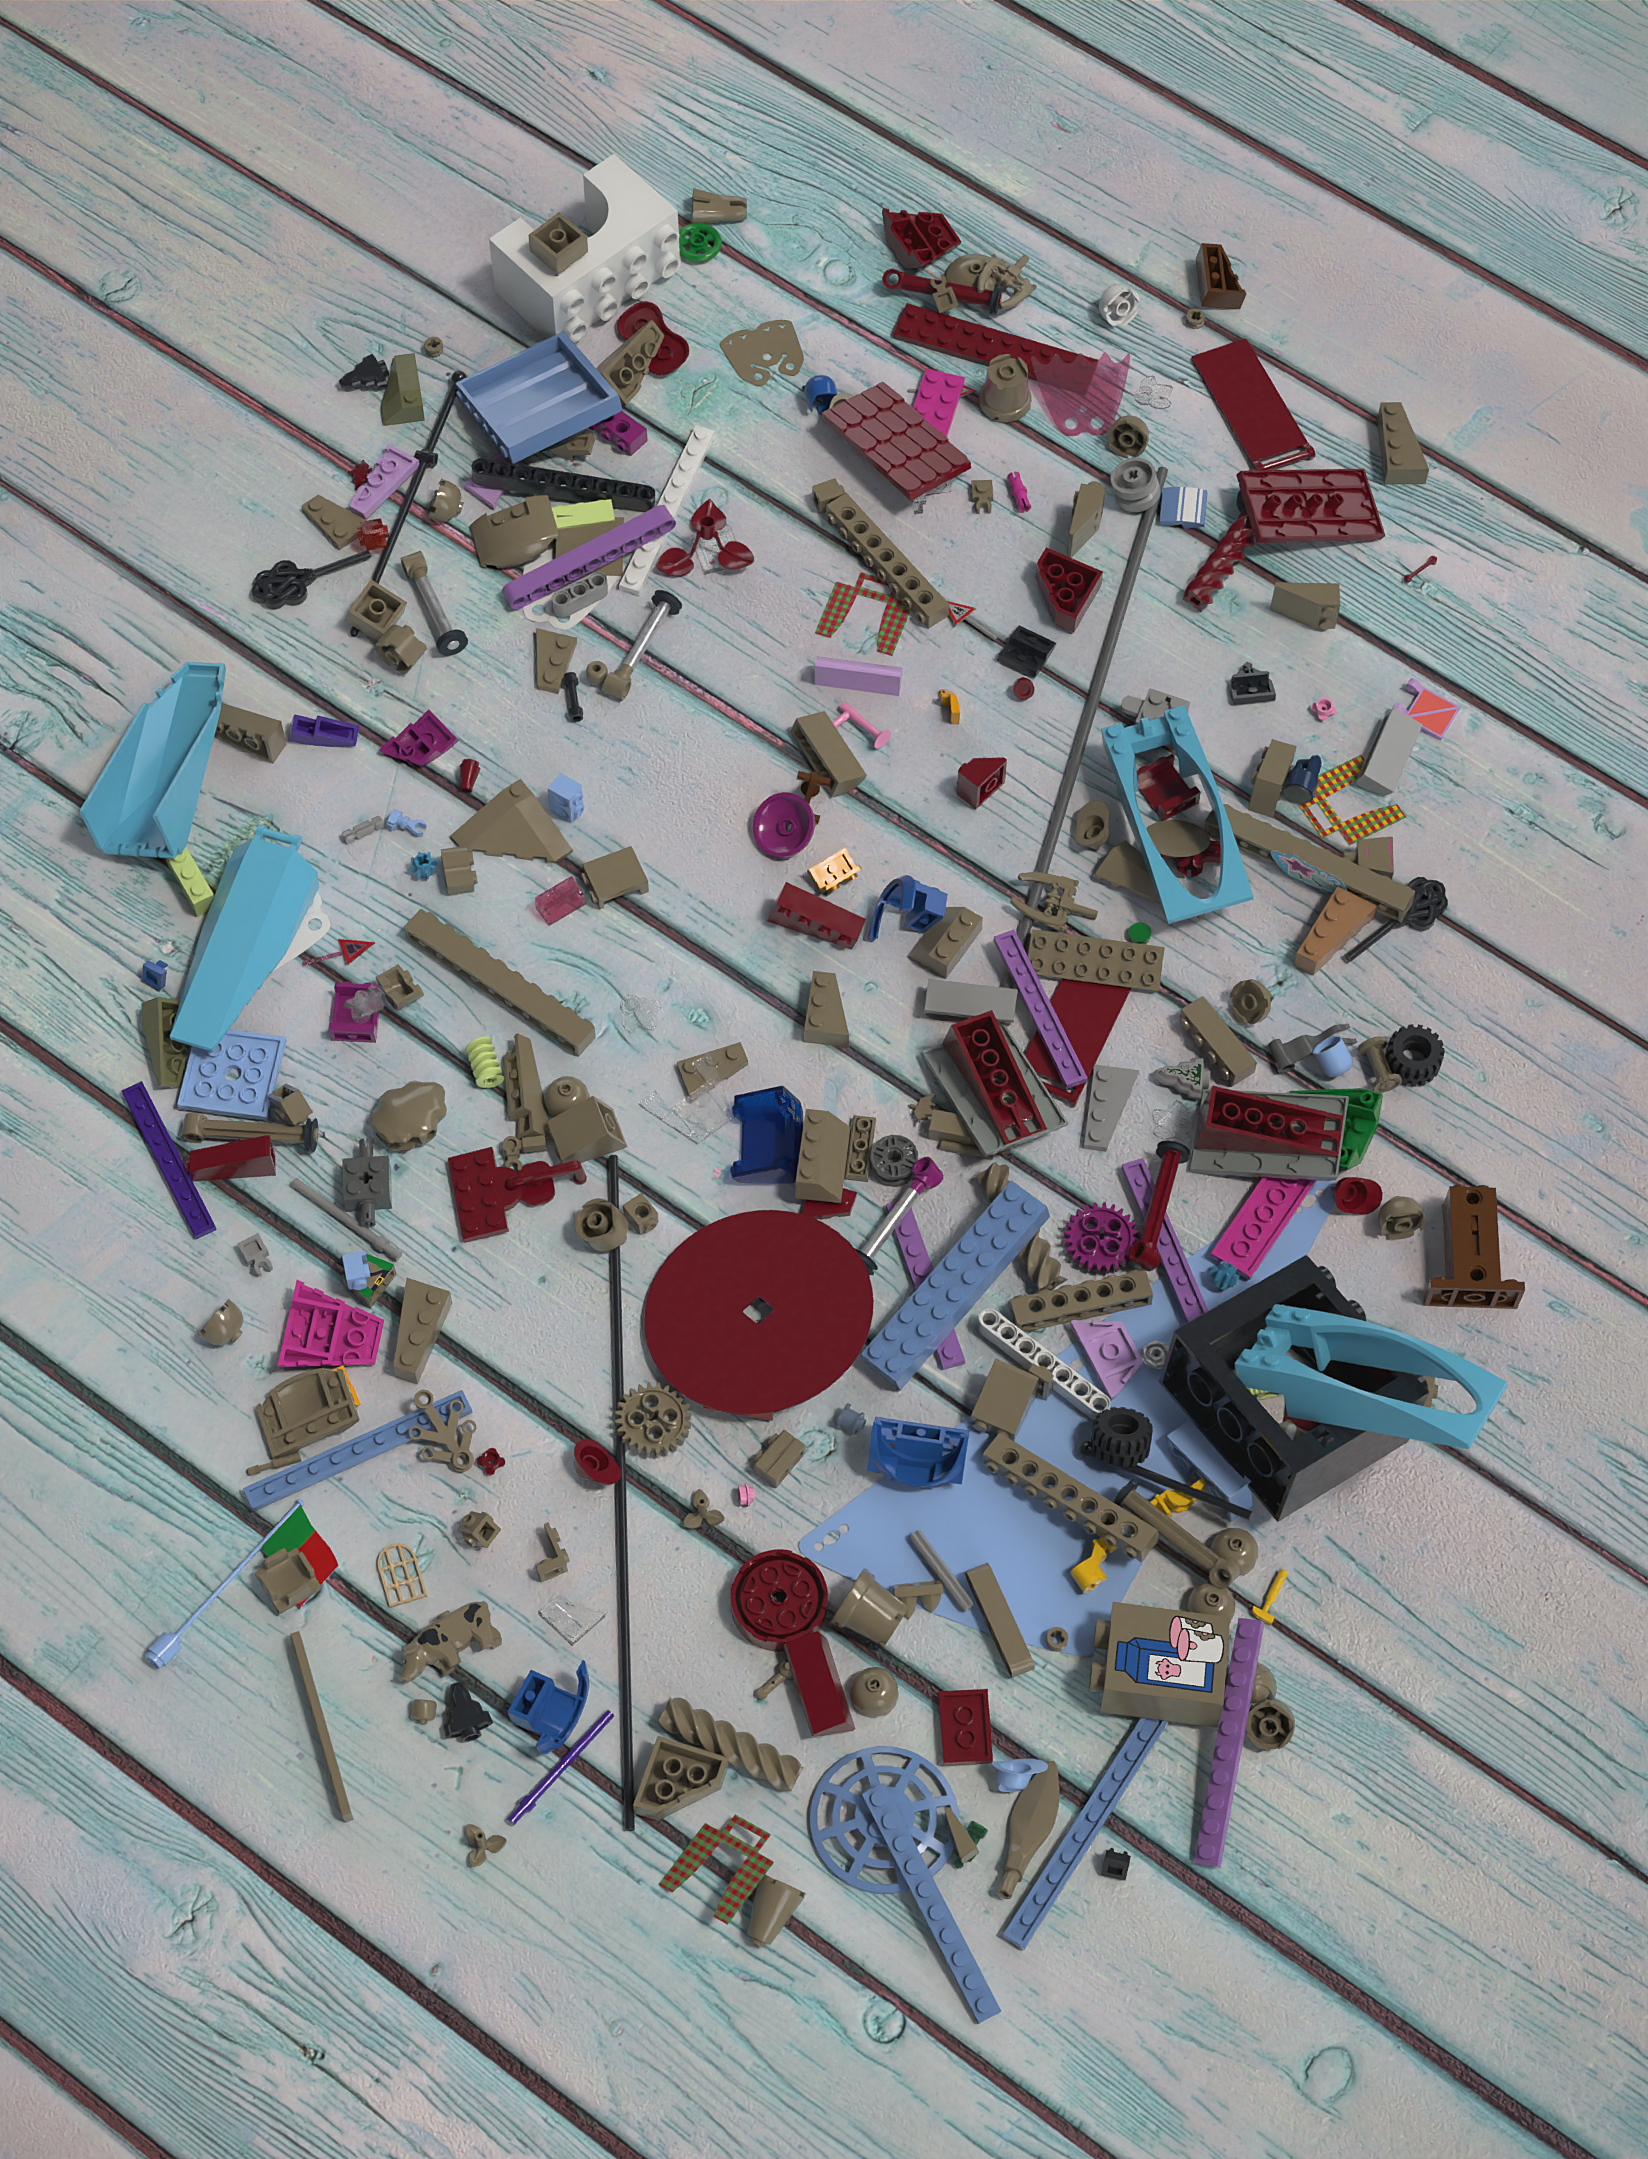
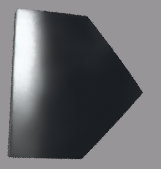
[1229,662,1276,705]

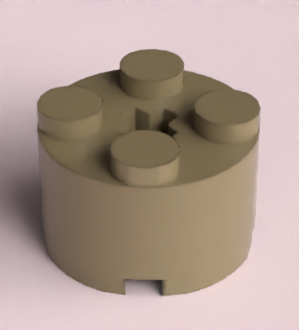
[375,625,427,673]
[574,1198,628,1252]

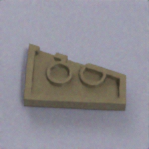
[301,495,373,550]
[536,628,577,694]
[677,1042,748,1104]

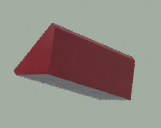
[784,1631,855,1736]

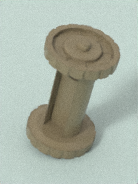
[1357,1036,1402,1093]

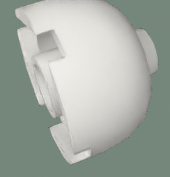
[1099,284,1140,326]

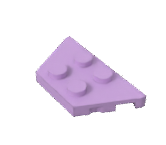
[1070,1320,1143,1401]

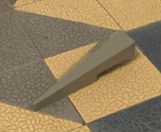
[1094,840,1206,919]

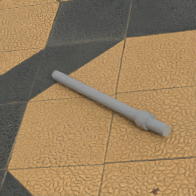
[291,1178,402,1260]

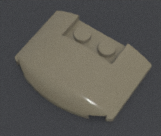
[470,495,560,568]
[256,1368,360,1459]

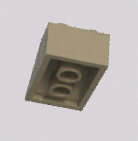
[1270,582,1340,630]

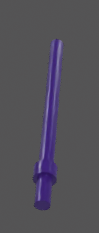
[507,1710,614,1826]

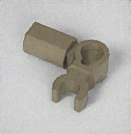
[502,1135,546,1171]

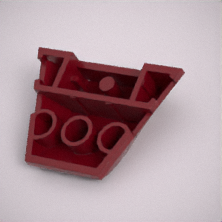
[882,208,962,268]

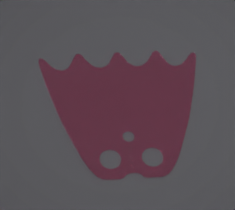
[1031,352,1130,436]

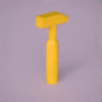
[1251,1569,1288,1625]

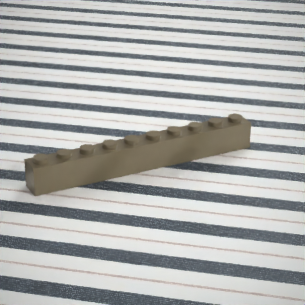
[1204,804,1415,922]
[404,909,596,1057]

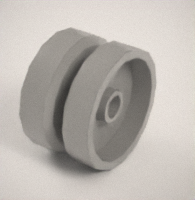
[1110,458,1161,512]

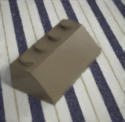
[795,1109,851,1203]

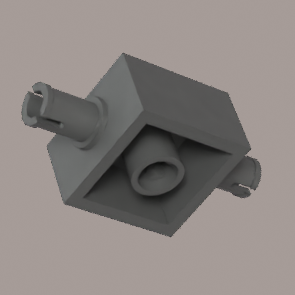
[342,1138,392,1228]

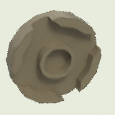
[1230,979,1274,1024]

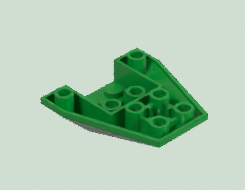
[1289,1088,1383,1170]

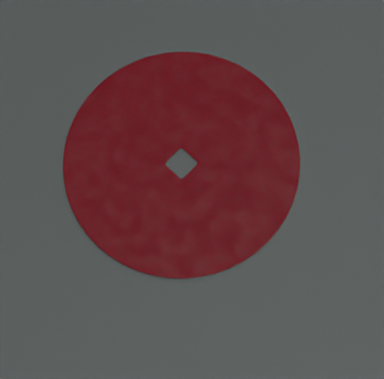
[644,1210,874,1414]

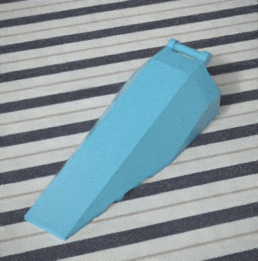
[170,824,319,1052]

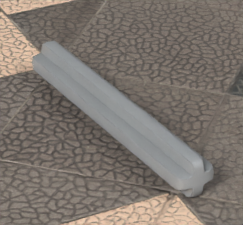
[910,1530,974,1612]

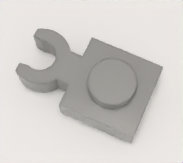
[237,1233,273,1277]

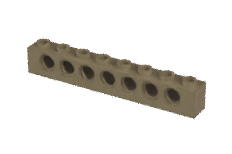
[826,493,949,629]
[983,1433,1158,1562]

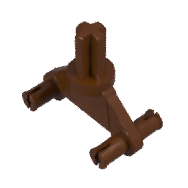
[796,771,830,824]

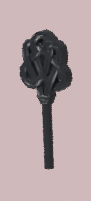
[252,550,371,609]
[1345,877,1448,962]

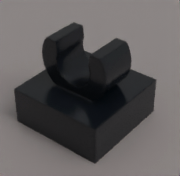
[1101,1848,1131,1881]

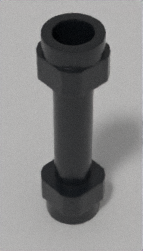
[563,672,584,722]

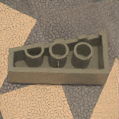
[214,702,287,764]

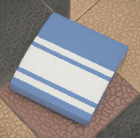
[1160,487,1208,529]

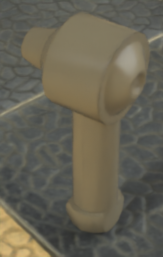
[756,1659,794,1700]

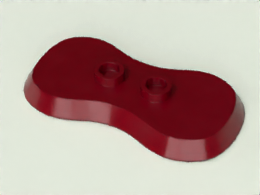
[617,301,690,375]

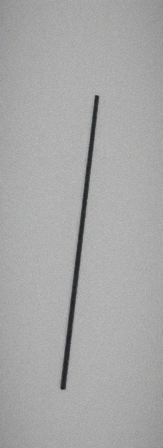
[609,1155,635,1831]

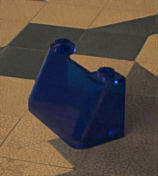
[730,1085,803,1184]

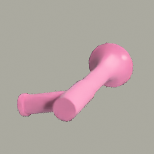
[832,702,891,749]

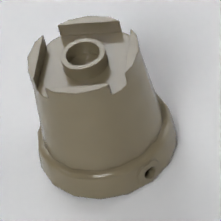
[978,354,1032,423]
[830,1569,910,1648]

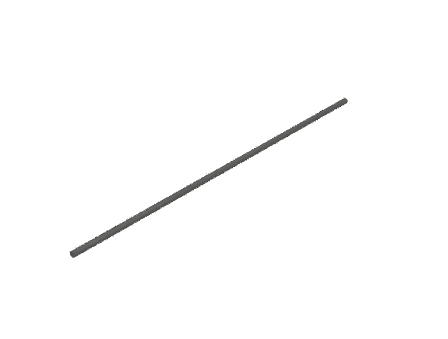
[1002,467,1168,989]

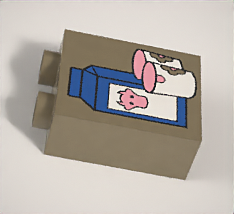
[1089,1602,1230,1728]

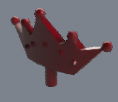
[347,460,372,491]

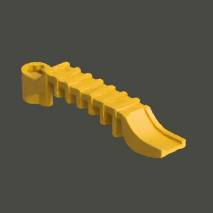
[1070,1478,1206,1593]

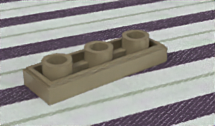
[845,1115,876,1182]

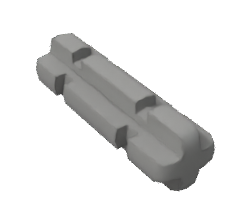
[342,816,384,843]

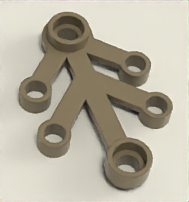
[409,1390,476,1472]

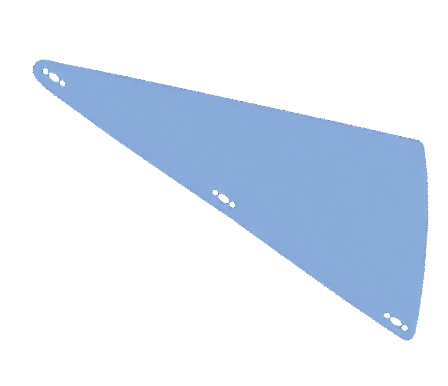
[799,1180,1335,1657]

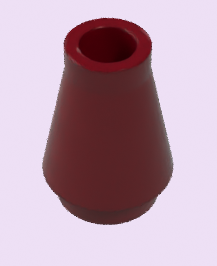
[459,759,481,793]

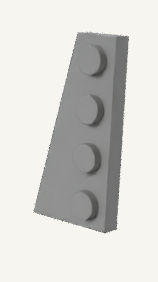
[1084,1065,1139,1152]

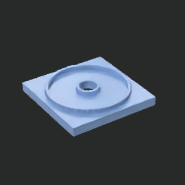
[177,1029,287,1121]

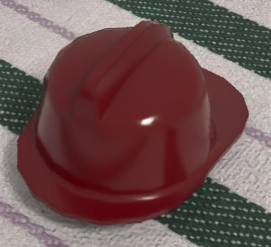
[1330,1177,1383,1215]
[574,1439,621,1485]

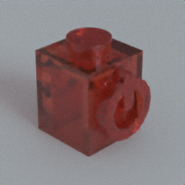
[357,518,389,551]

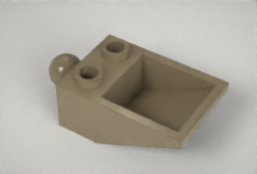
[1067,481,1106,558]

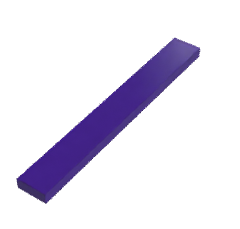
[121,1081,217,1239]

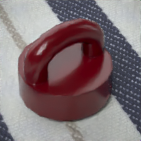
[1013,677,1035,700]

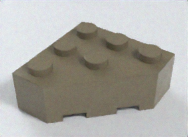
[633,1736,729,1821]

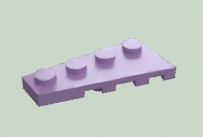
[349,444,420,519]

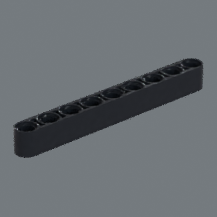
[471,458,655,512]

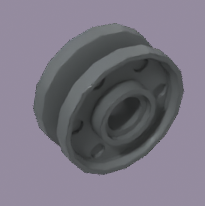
[870,1135,918,1187]

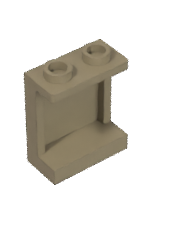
[580,846,649,909]

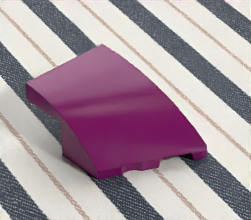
[379,709,459,766]

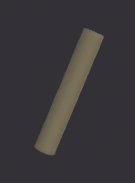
[940,1140,994,1159]

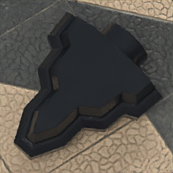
[339,354,389,389]
[444,1682,493,1742]

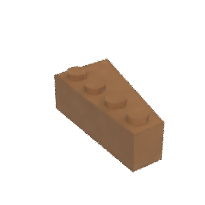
[1294,886,1377,975]

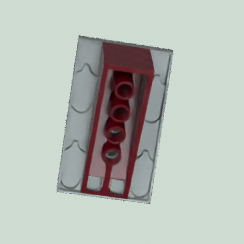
[921,1010,1069,1157]
[1189,1086,1349,1181]

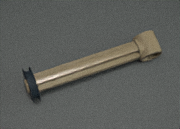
[181,1113,318,1152]
[1113,1479,1240,1589]

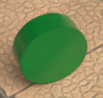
[1128,922,1151,944]

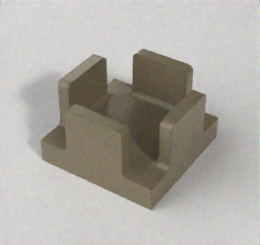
[254,1548,322,1615]

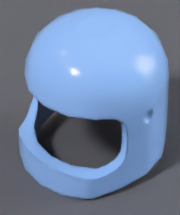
[1313,1035,1353,1077]

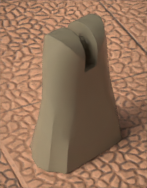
[692,188,747,224]

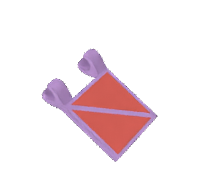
[1392,678,1461,740]

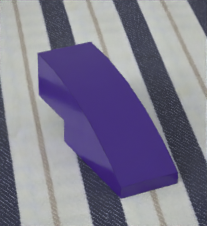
[288,714,359,747]

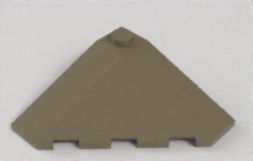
[451,779,573,863]

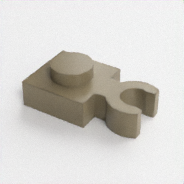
[931,274,959,314]
[971,480,993,514]

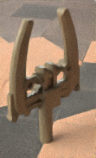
[977,254,1037,310]
[1010,872,1098,933]

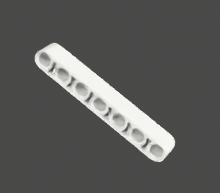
[978,1308,1111,1420]

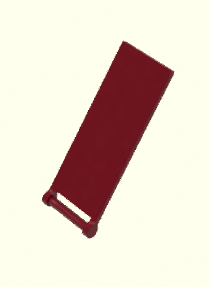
[1191,339,1316,470]
[1025,979,1132,1106]

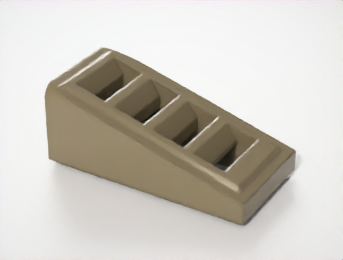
[945,1807,978,1864]

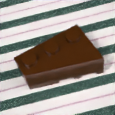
[1196,243,1247,309]

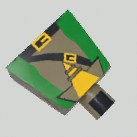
[337,1254,397,1308]

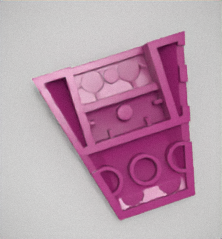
[277,1280,384,1367]

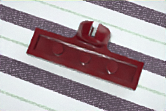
[1159,840,1221,878]

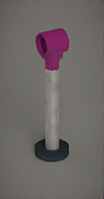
[855,1157,944,1276]

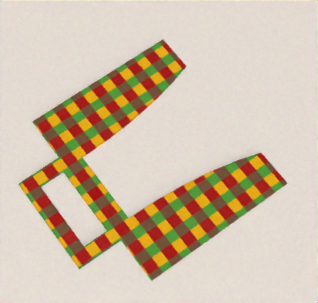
[1299,755,1406,845]

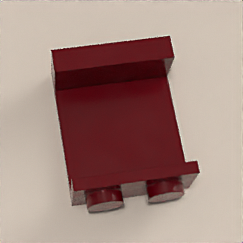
[1137,754,1201,821]

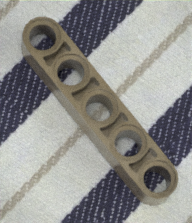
[965,1563,1035,1678]

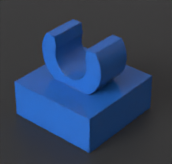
[142,960,168,991]

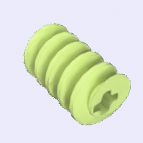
[465,1036,504,1088]

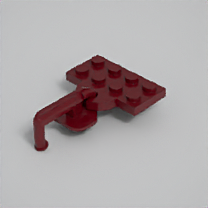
[448,1147,587,1243]

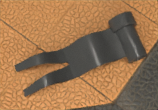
[1268,1023,1358,1074]

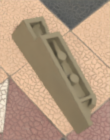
[503,1033,550,1140]

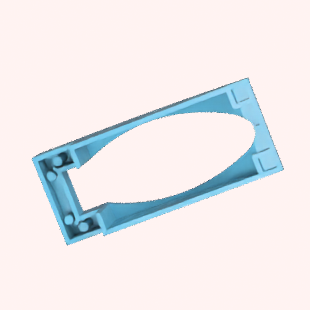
[1101,705,1254,924]
[1235,1304,1507,1449]

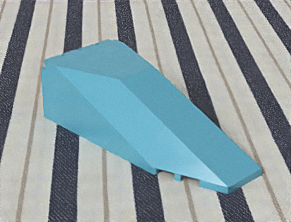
[79,662,226,859]

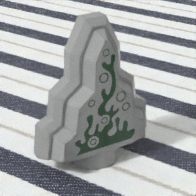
[1154,1058,1210,1100]

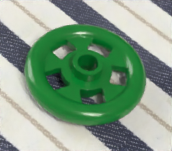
[679,223,722,263]

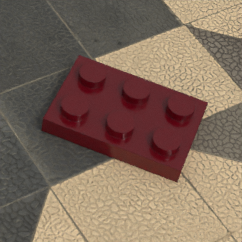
[938,1689,993,1766]

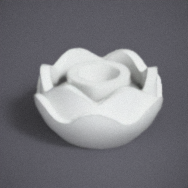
[1142,1341,1169,1369]

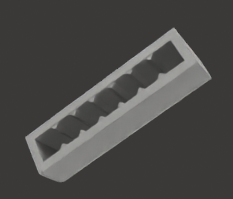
[1355,707,1423,795]
[924,979,1018,1023]

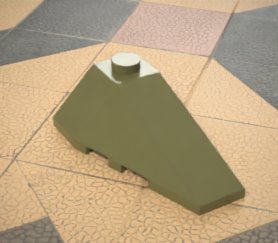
[141,997,190,1088]

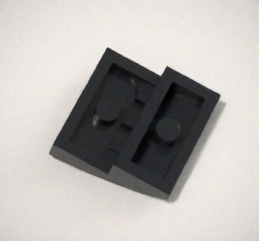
[997,625,1056,678]

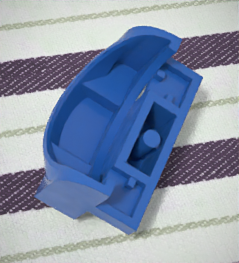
[867,1417,970,1488]

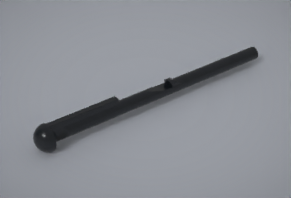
[1078,1441,1253,1520]

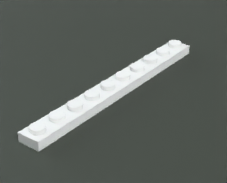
[619,425,715,596]

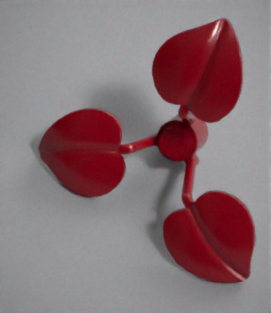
[656,499,754,577]

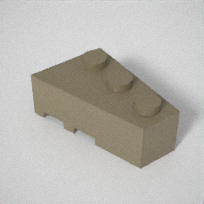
[804,971,849,1048]

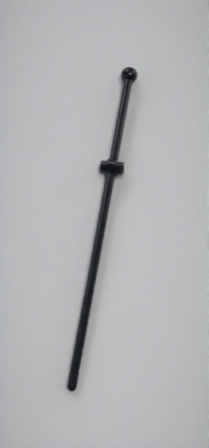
[350,370,467,637]

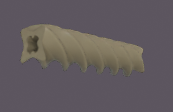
[977,1162,1068,1291]
[658,1697,804,1791]

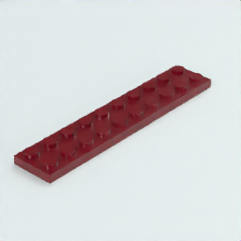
[893,303,1099,396]

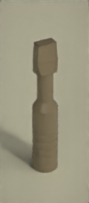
[247,1452,301,1475]

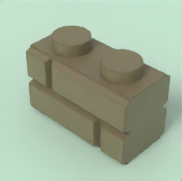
[753,1430,806,1488]

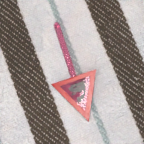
[302,939,375,966]

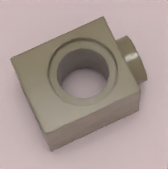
[812,478,845,514]
[623,1193,659,1235]

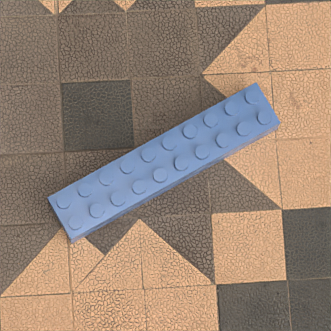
[861,1180,1050,1391]

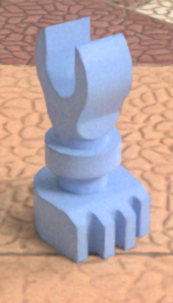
[386,809,427,837]

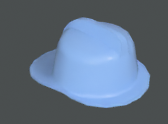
[991,1758,1048,1792]

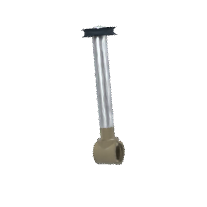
[400,551,468,656]
[603,590,682,700]

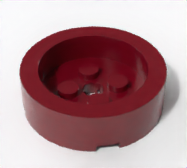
[731,1549,828,1652]

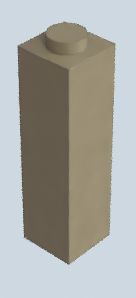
[928,1109,1015,1155]

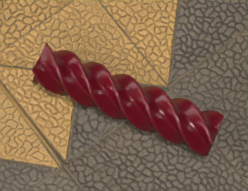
[1183,507,1255,612]

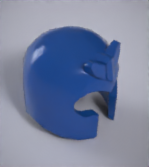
[802,375,838,415]

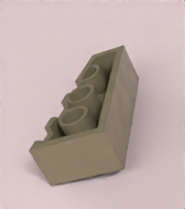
[1377,402,1429,485]
[393,1278,452,1384]

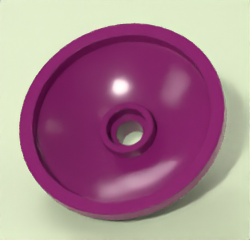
[753,792,815,858]

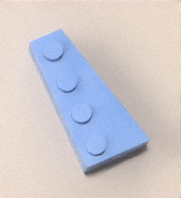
[1167,1420,1253,1522]

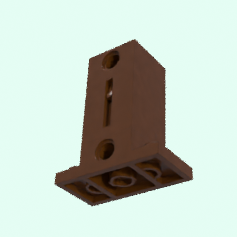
[1424,1184,1525,1309]

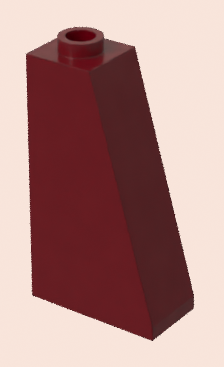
[186,1135,276,1182]

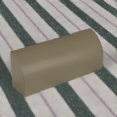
[790,711,867,797]

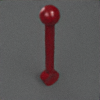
[1404,556,1437,583]

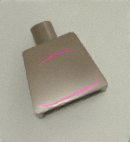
[1343,837,1394,880]

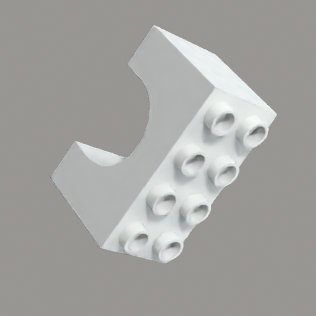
[489,154,681,343]

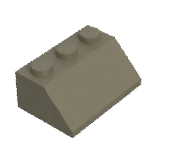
[909,907,983,979]

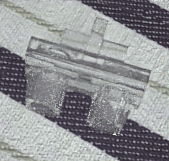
[344,986,385,1024]

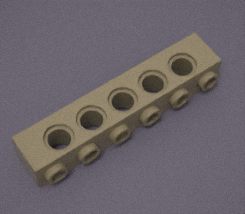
[1009,1270,1153,1332]

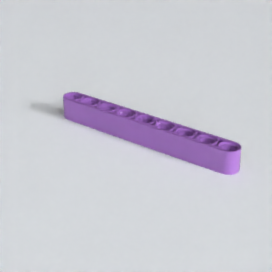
[502,505,676,610]

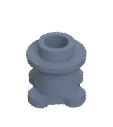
[837,1403,866,1434]

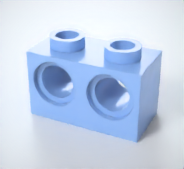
[548,773,585,823]

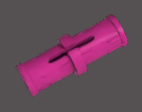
[1007,471,1031,513]

